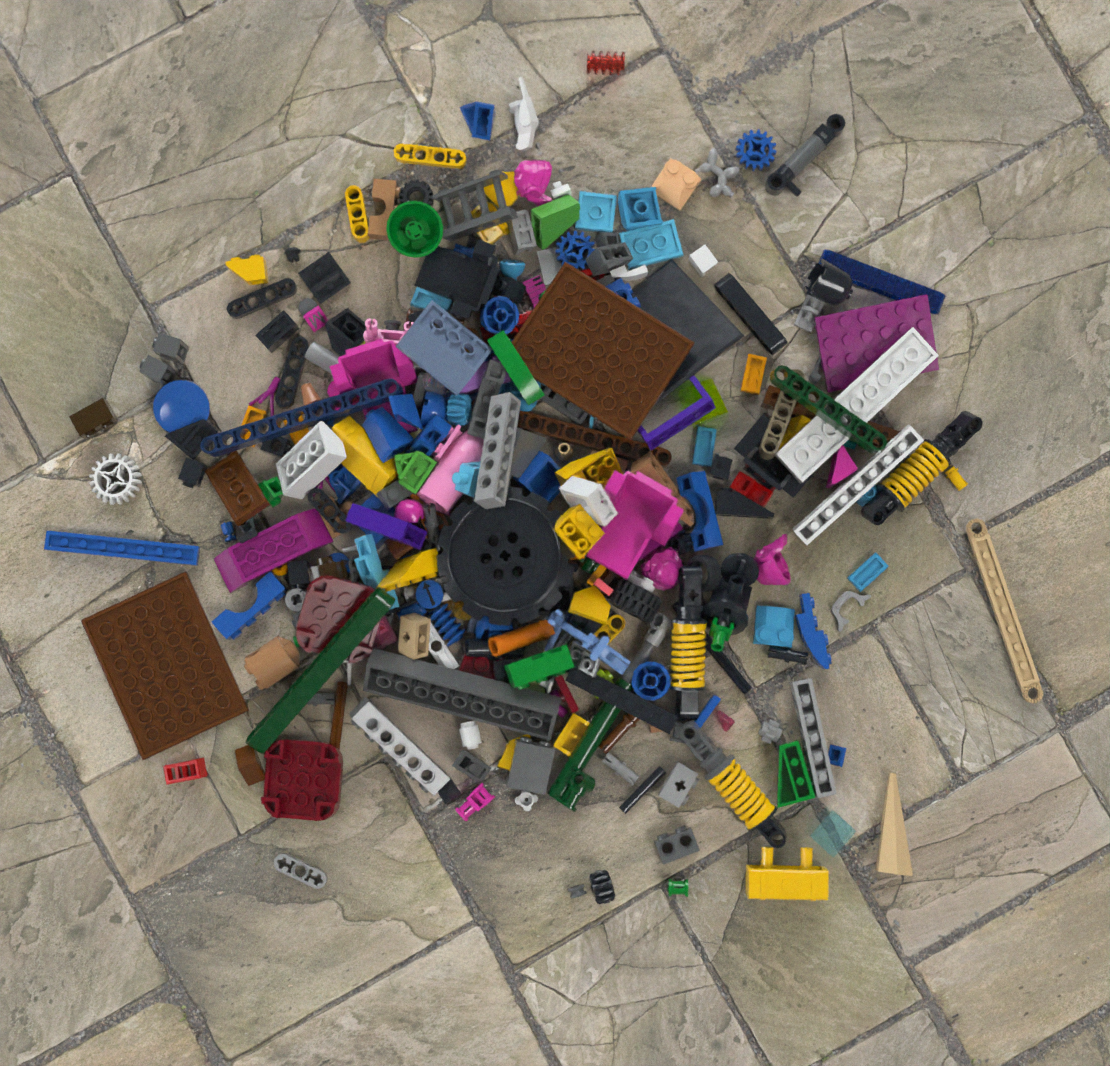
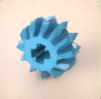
[446,393,473,426]

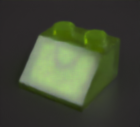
[678,378,728,428]

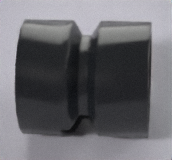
[568,614,601,636]

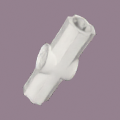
[429,622,459,669]

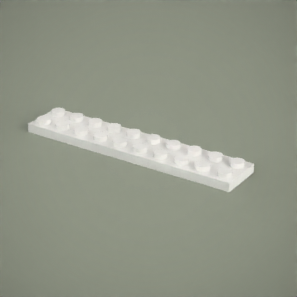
[775,327,939,483]

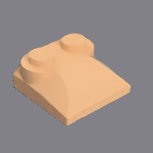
[651,158,701,211]

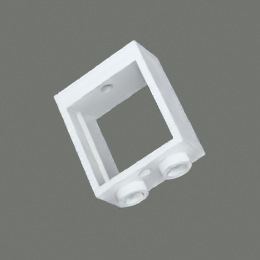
[559,476,618,526]

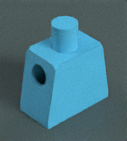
[452,461,481,497]

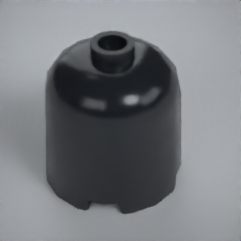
[804,259,853,306]

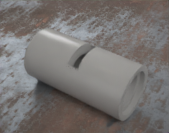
[305,342,340,374]

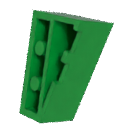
[504,645,574,690]
[776,740,815,808]

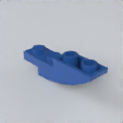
[795,593,832,669]

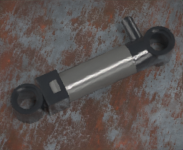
[765,114,846,197]

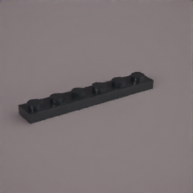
[565,663,678,735]

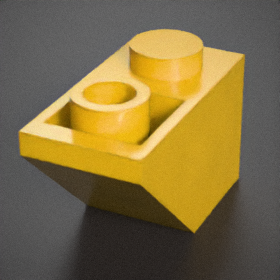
[225,255,269,286]

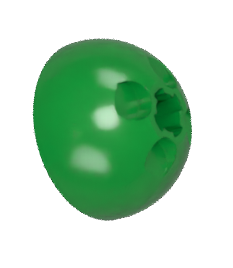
[386,201,443,258]

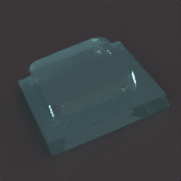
[810,810,856,858]

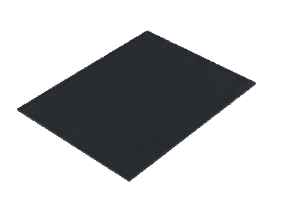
[631,259,744,406]

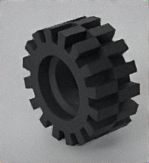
[399,179,434,206]

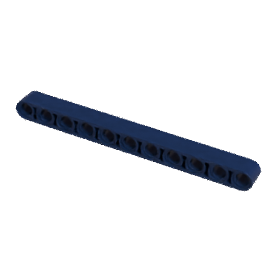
[200,378,403,457]

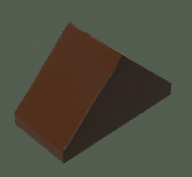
[235,745,265,786]

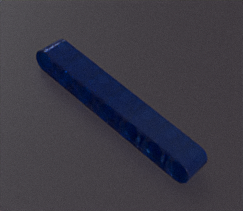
[818,250,946,315]

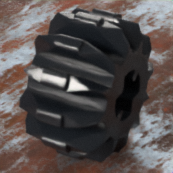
[589,870,615,905]

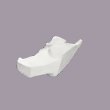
[509,77,539,151]

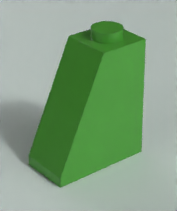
[531,194,580,250]

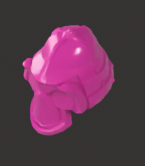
[514,160,552,206]
[754,534,791,585]
[640,545,683,591]

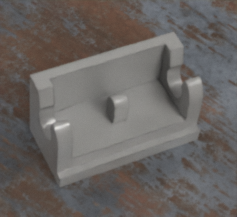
[507,210,537,255]

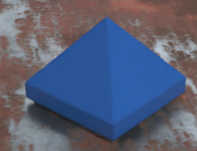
[828,744,846,767]

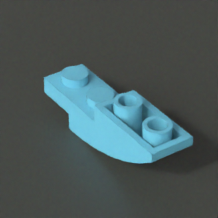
[354,534,399,610]

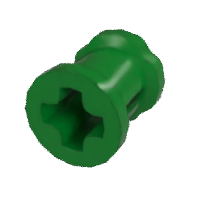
[668,879,689,897]

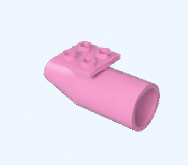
[417,424,484,515]

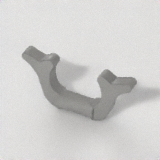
[831,591,871,631]

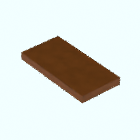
[205,451,270,526]

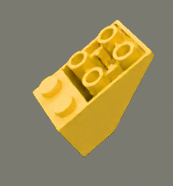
[555,447,623,489]
[376,548,438,592]

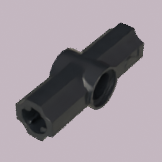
[464,636,525,661]

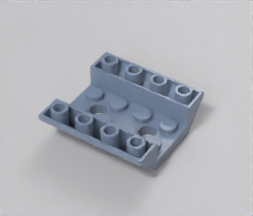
[395,300,492,395]

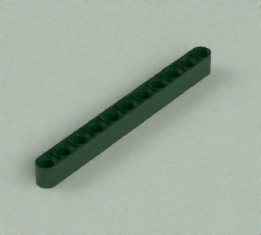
[245,587,395,754]

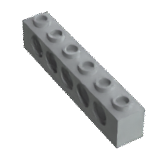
[474,392,521,509]
[790,678,837,798]

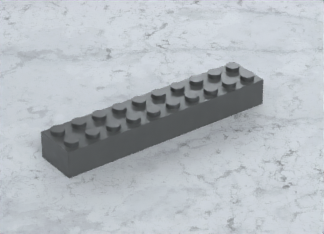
[363,648,561,740]

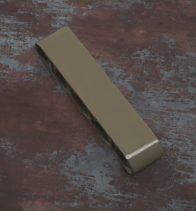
[758,369,805,460]

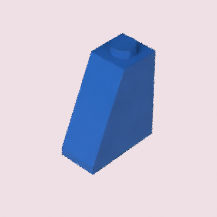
[362,407,414,463]

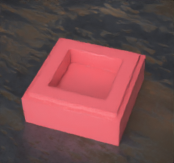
[594,579,613,596]

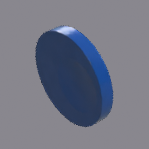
[153,380,210,433]

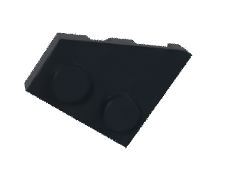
[165,419,218,460]

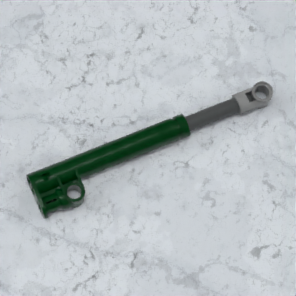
[547,613,673,812]

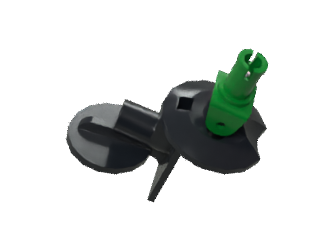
[701,553,759,652]

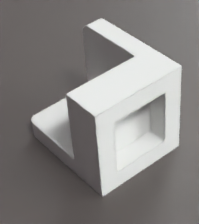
[689,245,718,277]

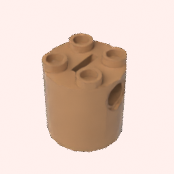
[244,635,300,690]

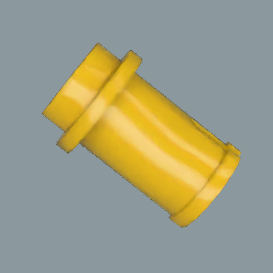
[945,466,968,491]

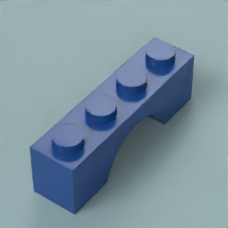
[676,471,724,552]
[212,571,288,640]

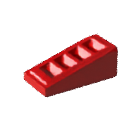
[163,758,207,785]

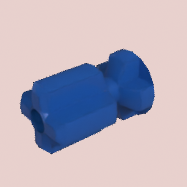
[221,521,237,542]

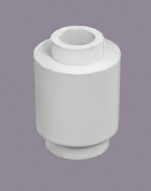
[459,721,482,750]

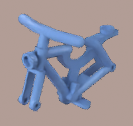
[545,609,631,675]

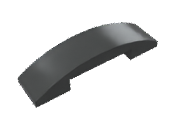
[467,360,507,439]

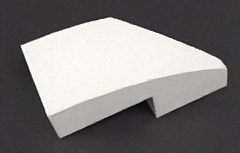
[610,265,648,281]

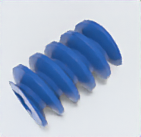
[427,603,466,647]

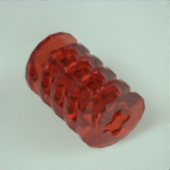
[587,50,625,76]

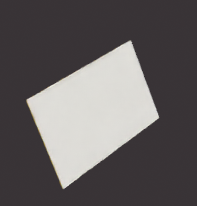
[537,247,561,285]

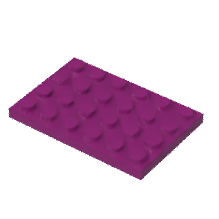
[814,294,939,393]

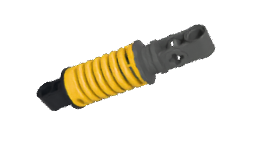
[680,721,787,848]

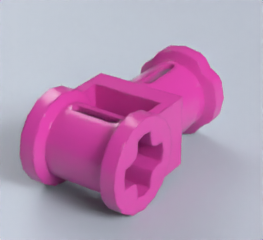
[455,783,495,822]

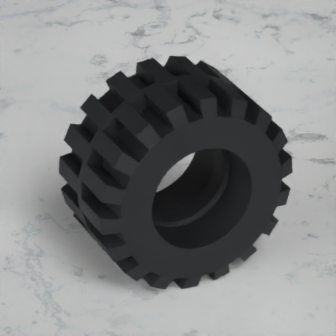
[609,579,662,622]

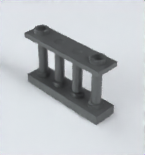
[432,170,518,242]

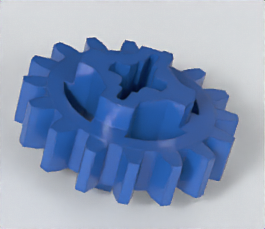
[735,129,777,171]
[555,230,595,270]

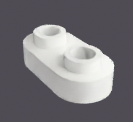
[622,571,655,593]

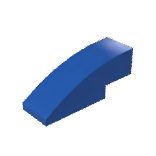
[403,414,452,457]

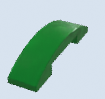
[487,330,545,406]

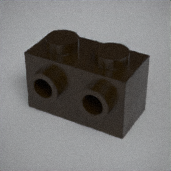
[69,398,118,439]

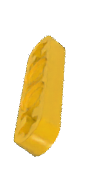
[393,144,467,169]

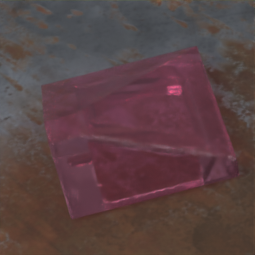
[716,710,735,732]

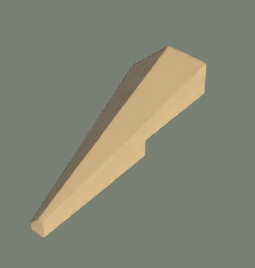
[875,773,913,876]

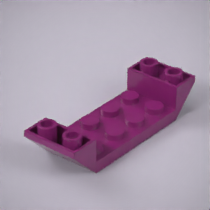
[214,508,334,593]

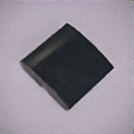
[298,252,351,304]

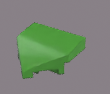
[394,451,437,495]

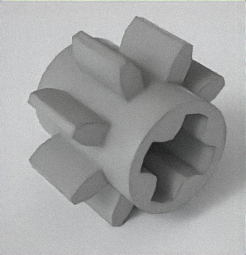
[758,719,782,744]

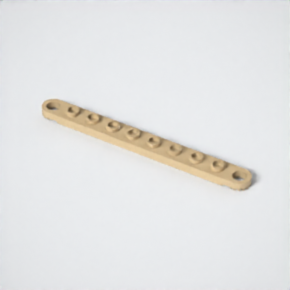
[966,518,1043,703]

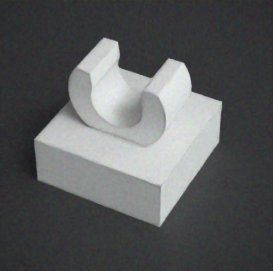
[550,181,572,200]

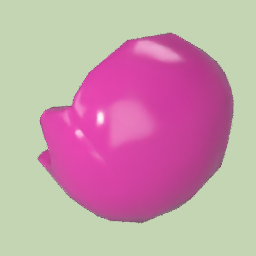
[394,499,424,523]

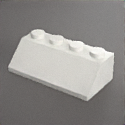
[276,421,347,499]

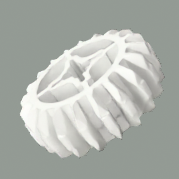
[89,453,142,505]

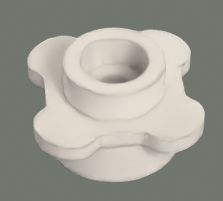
[515,790,538,811]

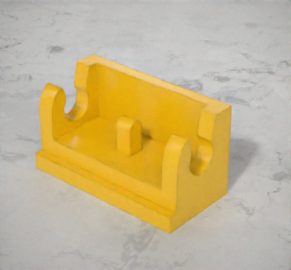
[553,713,590,756]

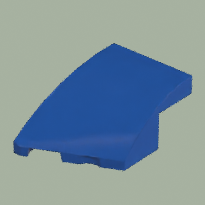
[328,463,362,504]

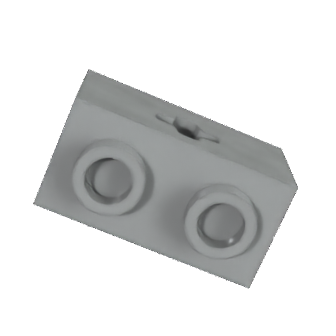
[658,761,699,808]

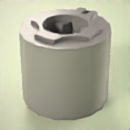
[285,588,306,612]

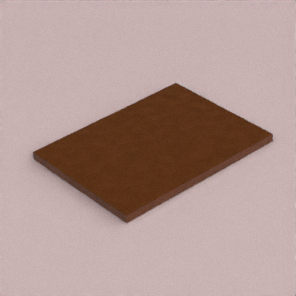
[511,262,695,441]
[81,571,250,760]

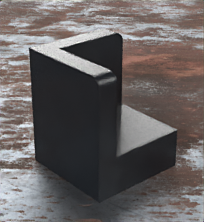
[708,453,733,482]

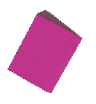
[826,446,858,489]

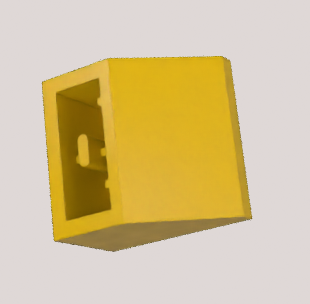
[554,504,605,559]

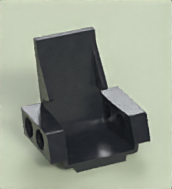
[414,240,500,322]
[734,412,819,498]

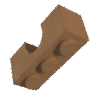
[368,179,401,240]

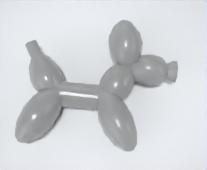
[694,148,740,198]

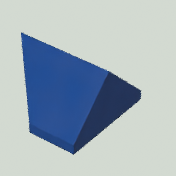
[459,101,496,140]
[389,394,423,430]

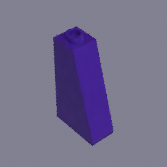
[346,503,427,550]

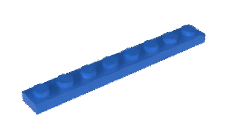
[44,530,200,566]

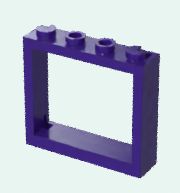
[637,375,715,450]

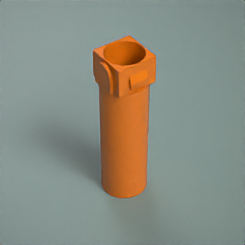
[488,620,555,657]

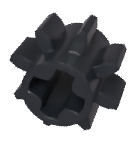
[670,530,694,555]

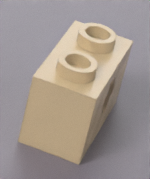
[398,613,431,659]

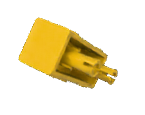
[331,416,402,497]
[745,846,829,901]

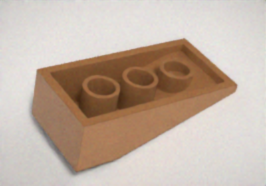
[630,451,694,526]

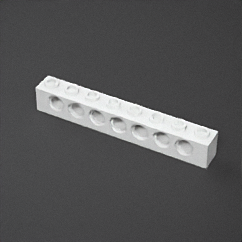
[793,424,924,545]

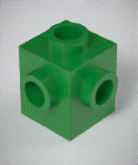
[258,476,284,509]

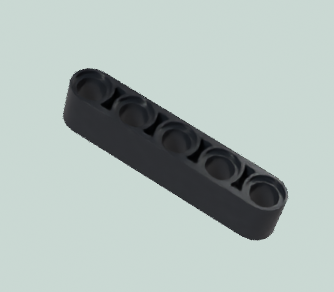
[714,273,788,355]

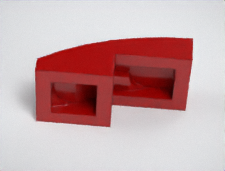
[730,471,774,508]

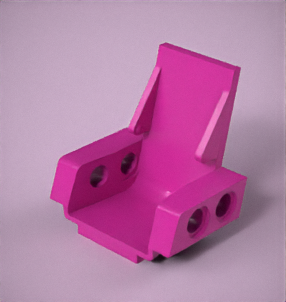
[330,339,418,434]
[587,471,684,579]

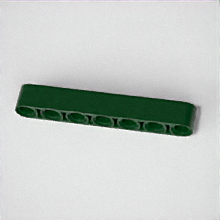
[770,365,887,453]

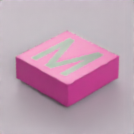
[303,305,329,332]

